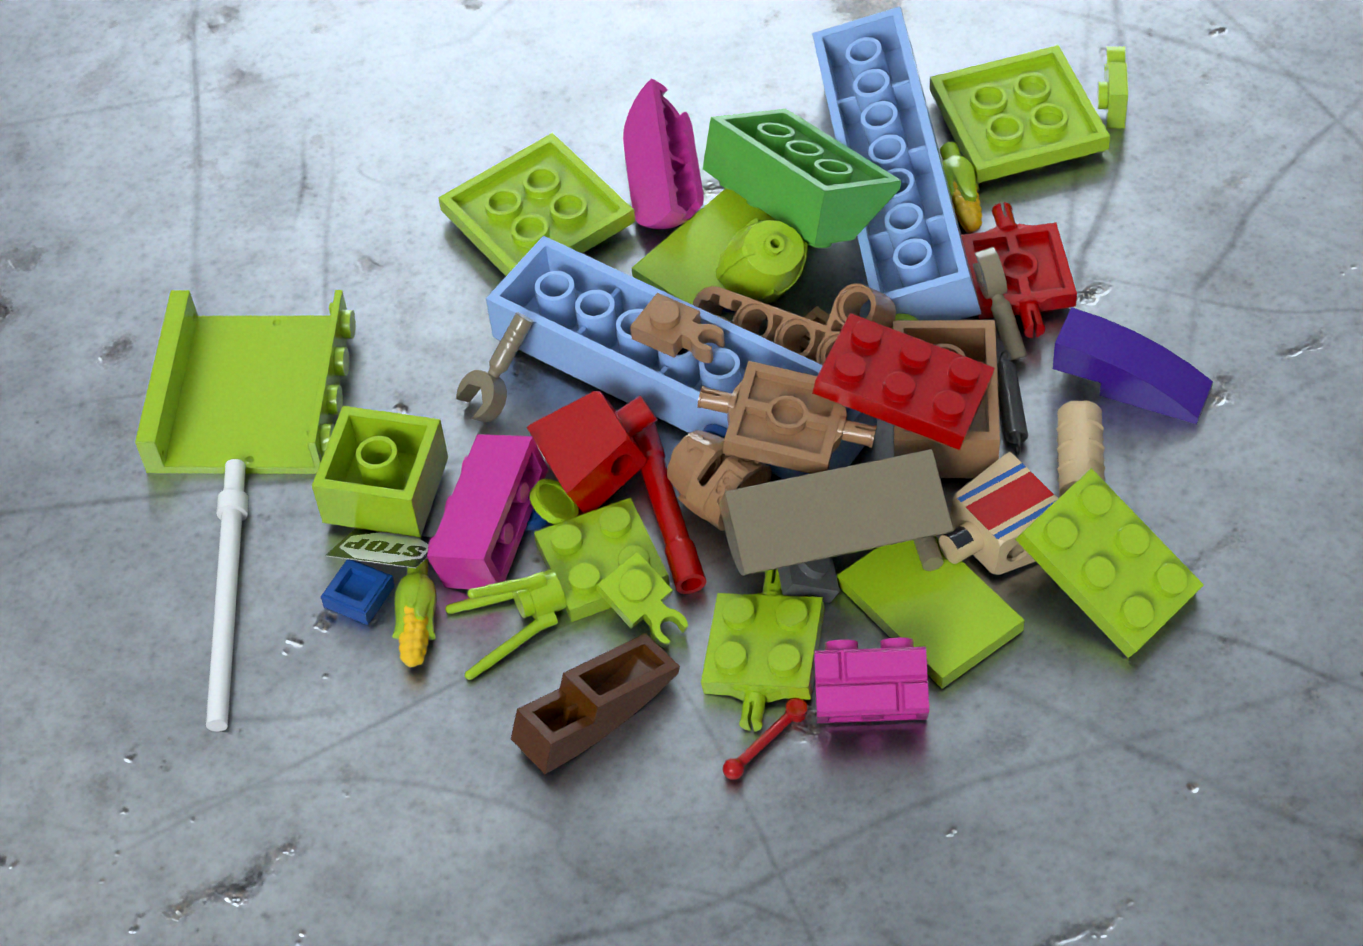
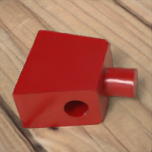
[526,391,657,514]

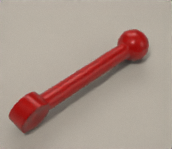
[722,698,807,780]

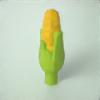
[940,142,983,234]
[392,557,437,667]

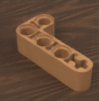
[693,283,896,365]

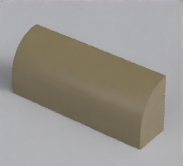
[719,449,954,576]

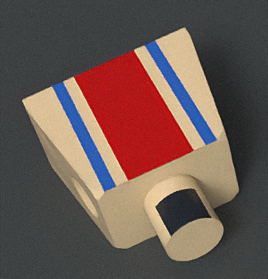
[939,452,1058,575]

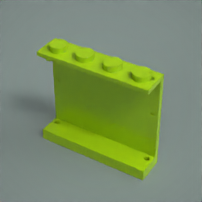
[135,290,356,474]

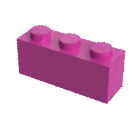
[427,434,548,589]

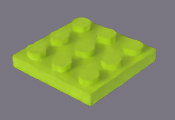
[929,45,1110,183]
[438,132,635,276]

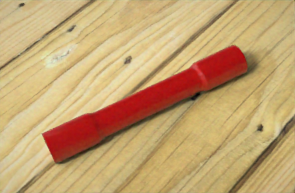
[634,422,707,594]

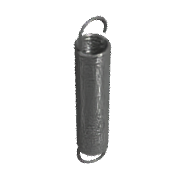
[997,350,1028,456]

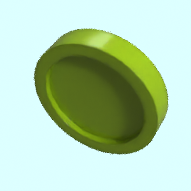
[530,479,579,525]

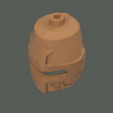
[667,430,772,531]

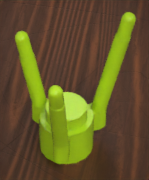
[445,569,566,680]

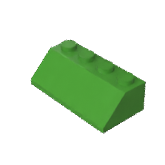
[702,108,902,248]

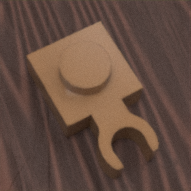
[630,293,725,363]

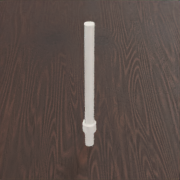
[206,459,249,732]

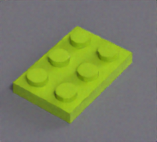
[1015,468,1204,658]

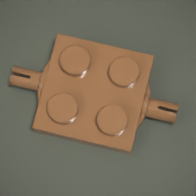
[697,361,877,474]

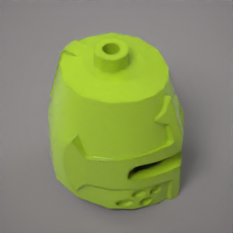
[715,218,808,304]

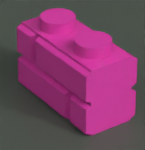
[814,638,929,723]

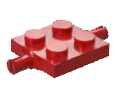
[961,202,1077,338]

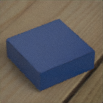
[321,559,395,625]

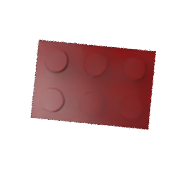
[812,313,995,450]

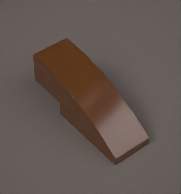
[511,633,680,774]

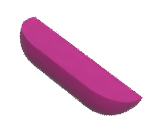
[623,78,704,229]

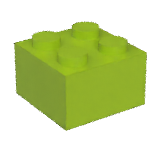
[312,406,449,537]

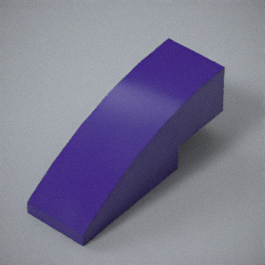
[1053,307,1213,424]

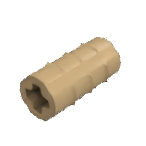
[1056,400,1106,497]

